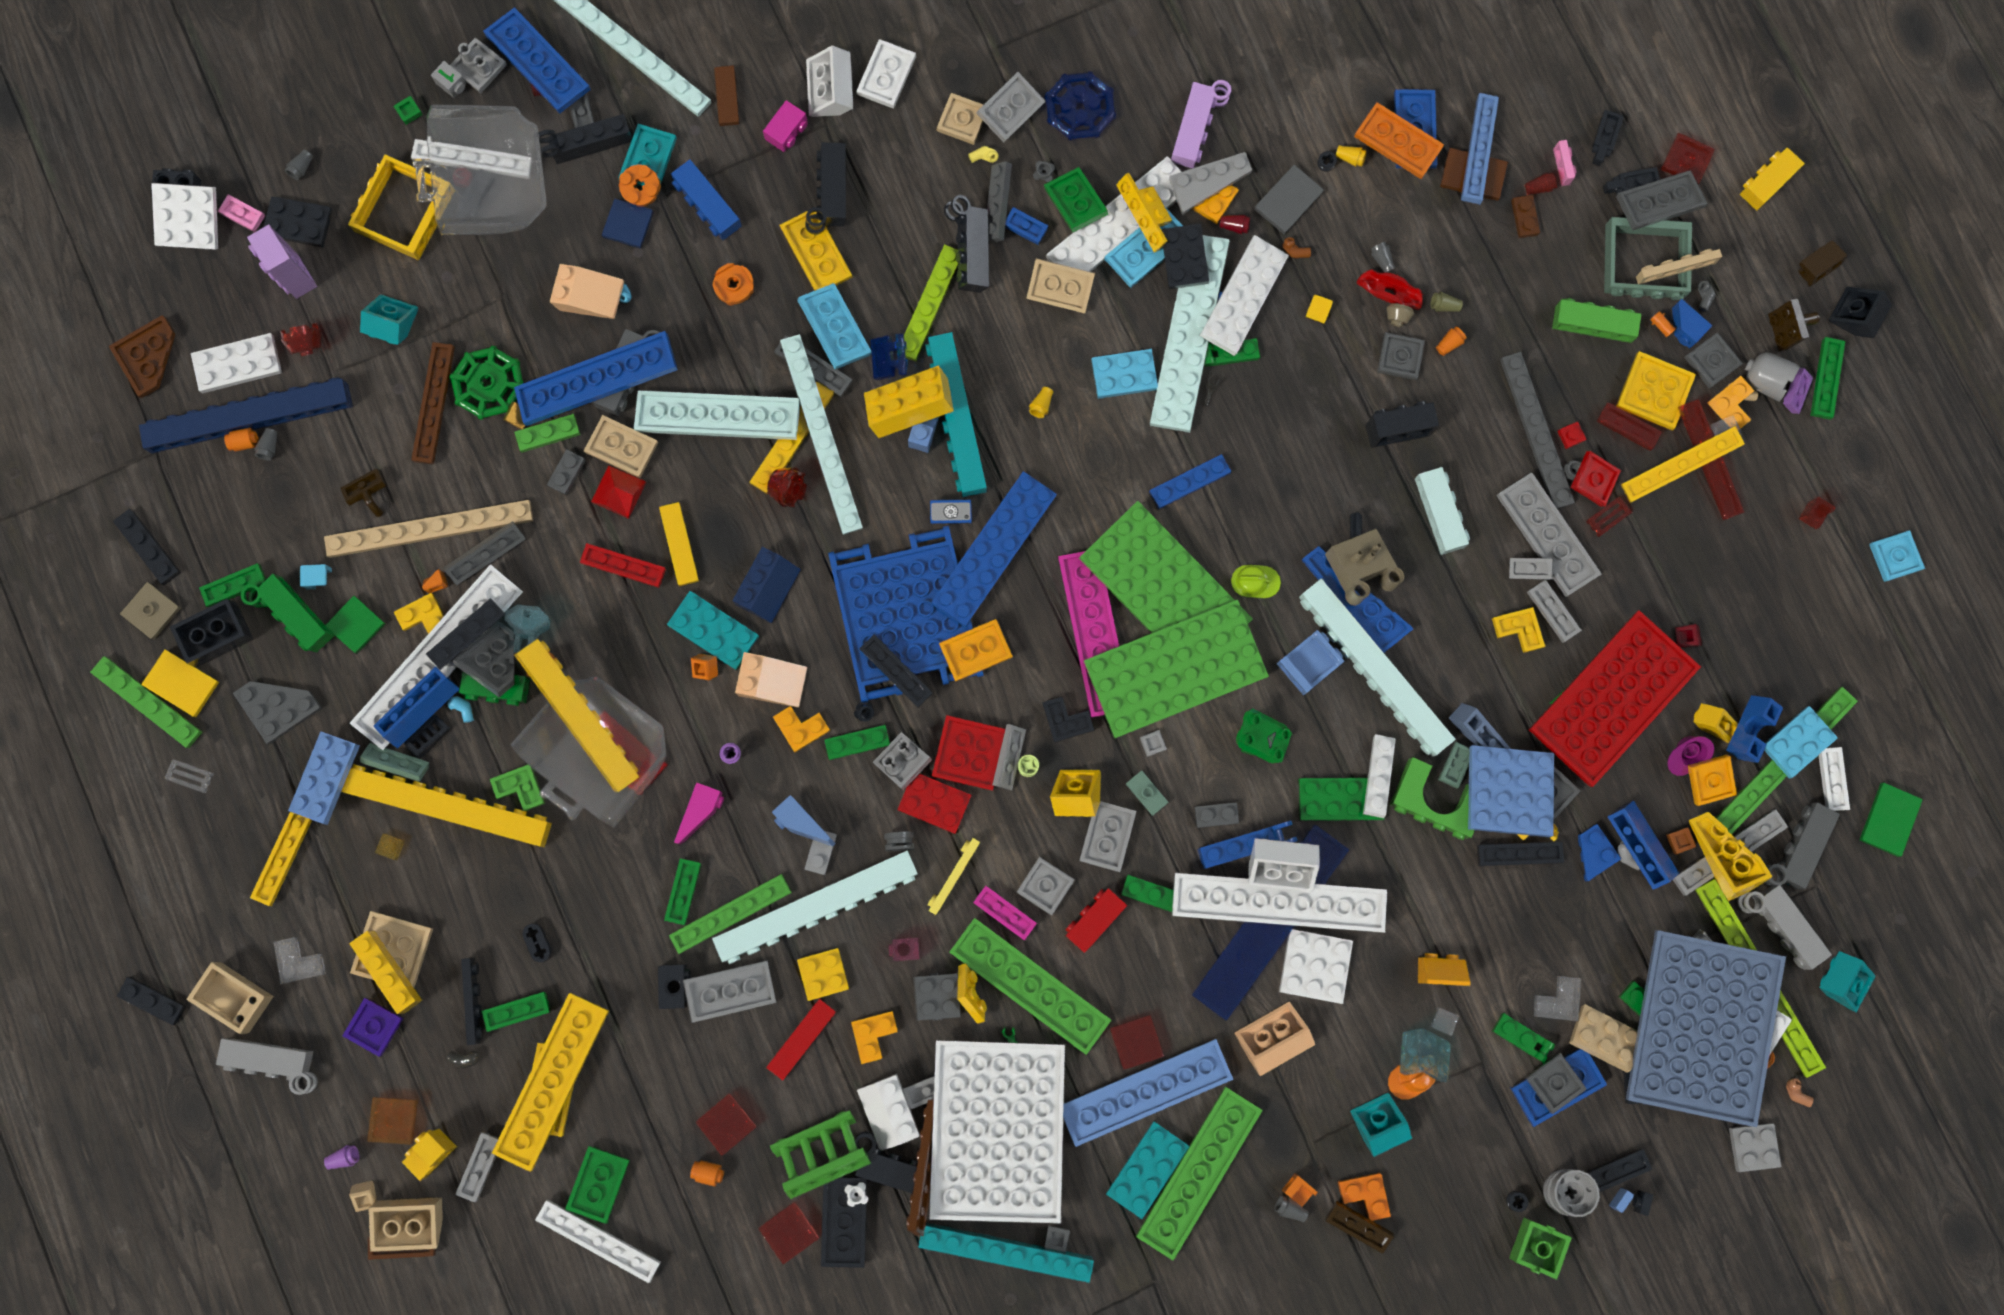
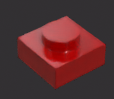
[1557,422,1587,449]

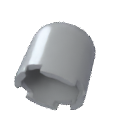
[1744,352,1800,402]

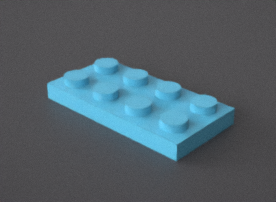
[1104,207,1183,288]
[797,283,872,369]

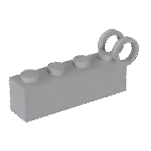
[1737,885,1832,970]
[216,1038,318,1095]

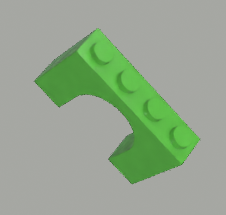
[1390,757,1475,840]

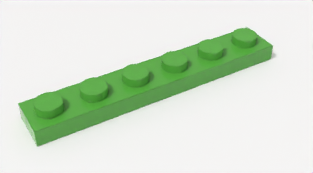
[90,656,202,748]

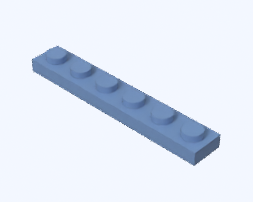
[1461,93,1499,204]

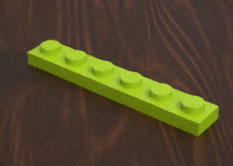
[897,245,958,362]

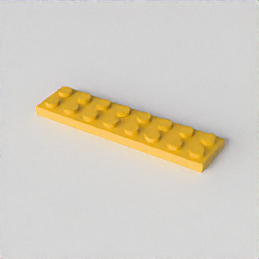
[492,993,609,1172]

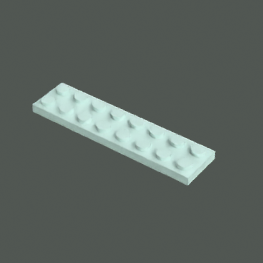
[634,391,800,440]

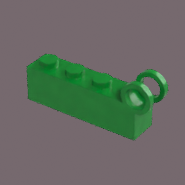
[241,574,335,653]

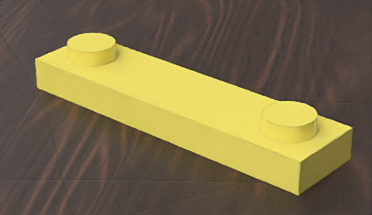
[928,838,980,915]

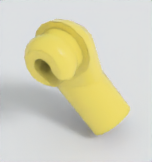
[968,146,999,163]

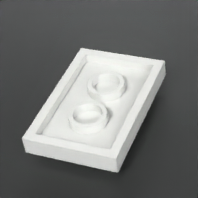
[857,39,916,109]

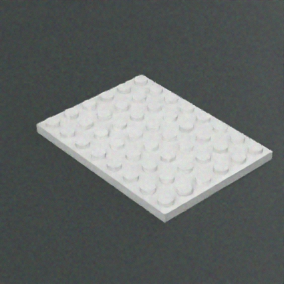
[929,1041,1065,1223]

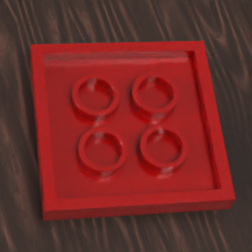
[932,715,1005,791]

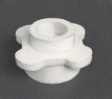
[845,1182,868,1207]

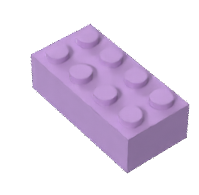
[247,225,317,299]

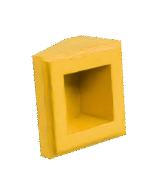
[1306,295,1333,324]

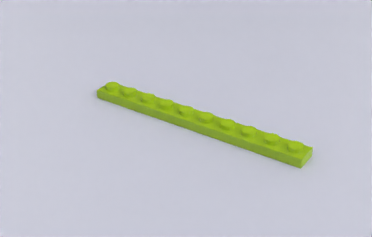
[1695,879,1826,1078]

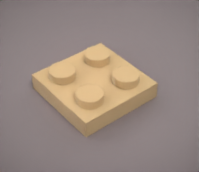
[937,93,983,145]

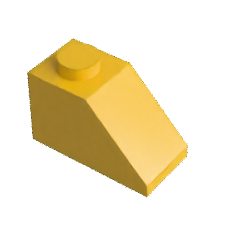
[1693,703,1738,743]

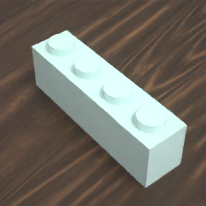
[1415,467,1470,555]

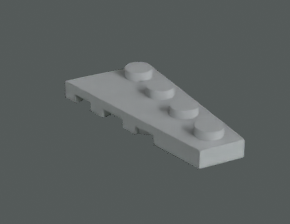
[1169,152,1252,215]

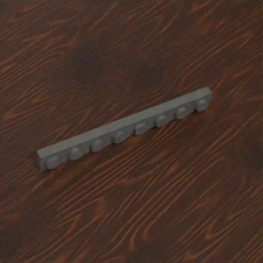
[1500,352,1575,509]

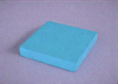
[1869,531,1925,582]

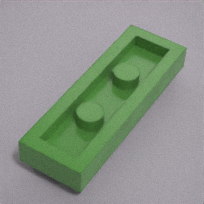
[515,414,581,453]

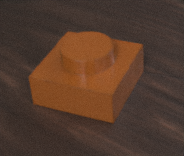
[1666,827,1696,854]

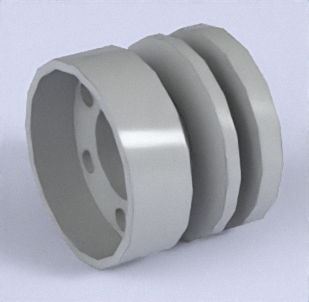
[1543,1169,1600,1217]

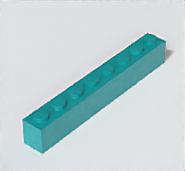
[925,332,987,497]
[918,1223,1094,1283]

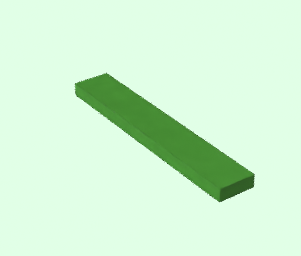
[669,874,792,954]

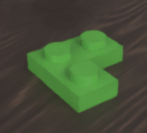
[490,764,545,811]

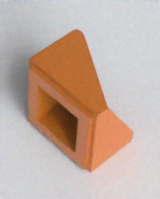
[422,569,448,593]
[691,654,718,680]

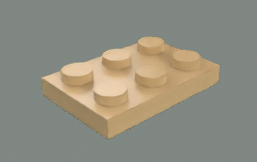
[1026,258,1095,313]
[584,415,659,478]
[1569,1004,1638,1073]

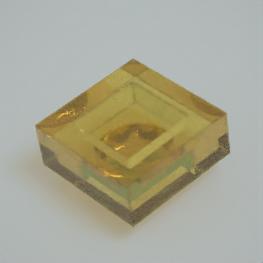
[375,833,405,861]

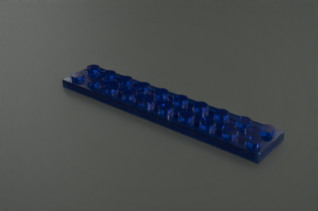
[1191,825,1349,1021]

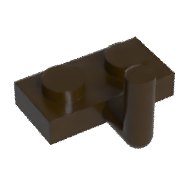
[340,468,386,517]

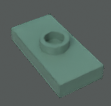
[1438,742,1470,789]
[1126,770,1169,816]

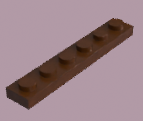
[411,342,455,465]
[906,1100,934,1236]

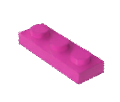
[973,886,1037,941]

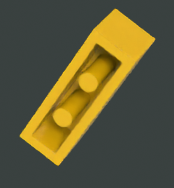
[1739,147,1805,211]

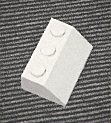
[806,46,853,117]
[857,1074,920,1151]

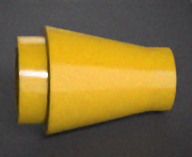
[1336,145,1367,167]
[1029,387,1053,418]

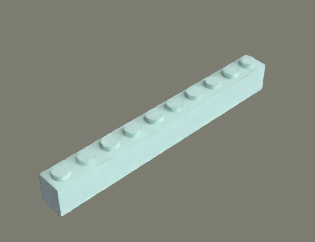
[1299,579,1456,757]
[712,851,918,964]

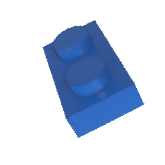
[1005,207,1048,245]

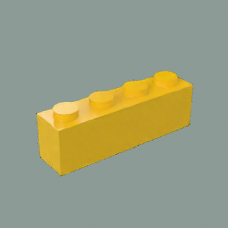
[349,931,422,1014]

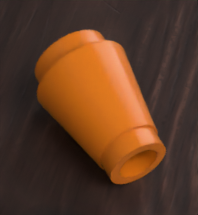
[1436,327,1467,356]

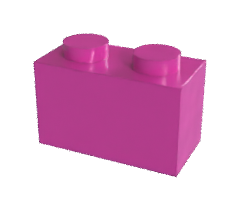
[763,100,808,152]

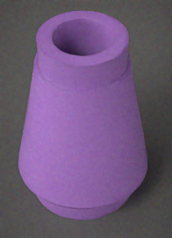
[720,743,741,764]
[324,1145,359,1170]

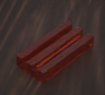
[1586,496,1632,537]

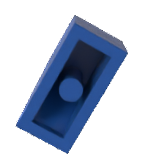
[1672,299,1712,349]

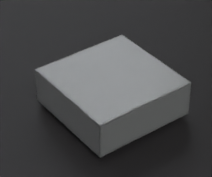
[1140,730,1167,757]

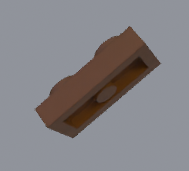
[1511,195,1540,238]

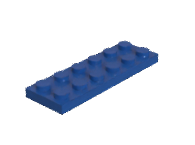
[484,7,591,114]

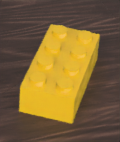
[864,365,954,438]

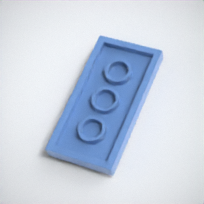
[288,732,360,825]

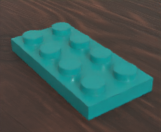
[667,591,759,670]
[1106,1121,1190,1219]

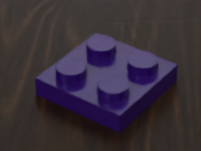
[342,998,404,1057]

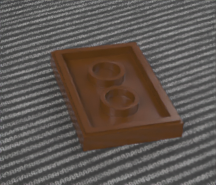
[1440,148,1508,201]

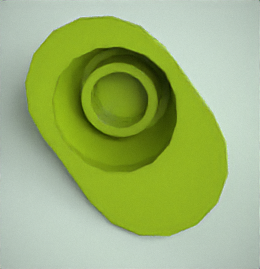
[1231,565,1281,598]

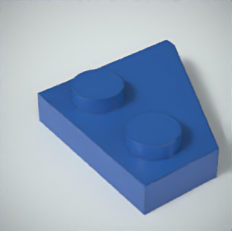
[1578,824,1621,881]

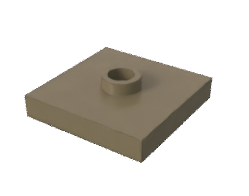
[120,582,181,640]

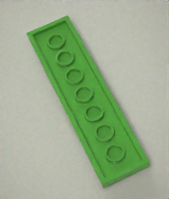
[950,918,1111,1055]
[1136,1087,1263,1260]

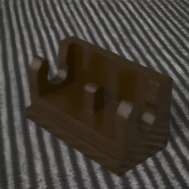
[1798,240,1847,287]

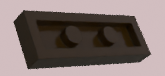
[1326,1200,1394,1254]

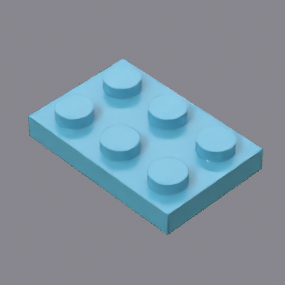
[1091,349,1158,399]
[1764,706,1838,778]

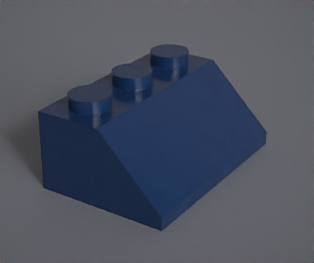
[732,546,801,624]

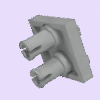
[450,37,507,94]
[873,732,932,790]

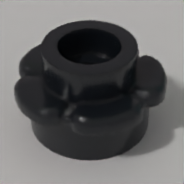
[854,702,874,722]

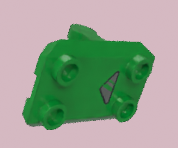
[1236,708,1292,764]

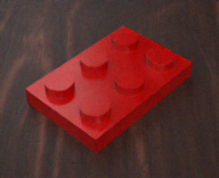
[897,774,972,834]

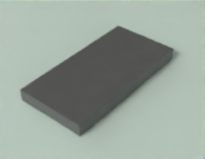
[1616,170,1708,230]

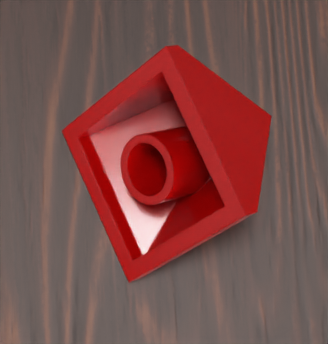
[591,466,646,519]

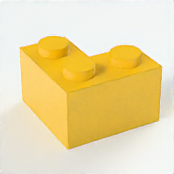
[402,1129,457,1181]

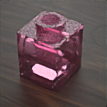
[889,938,920,961]

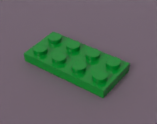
[1298,778,1384,821]

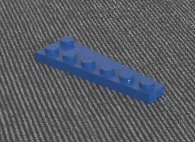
[1302,546,1413,653]

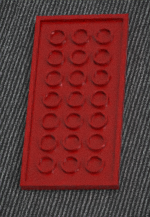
[1528,610,1701,787]

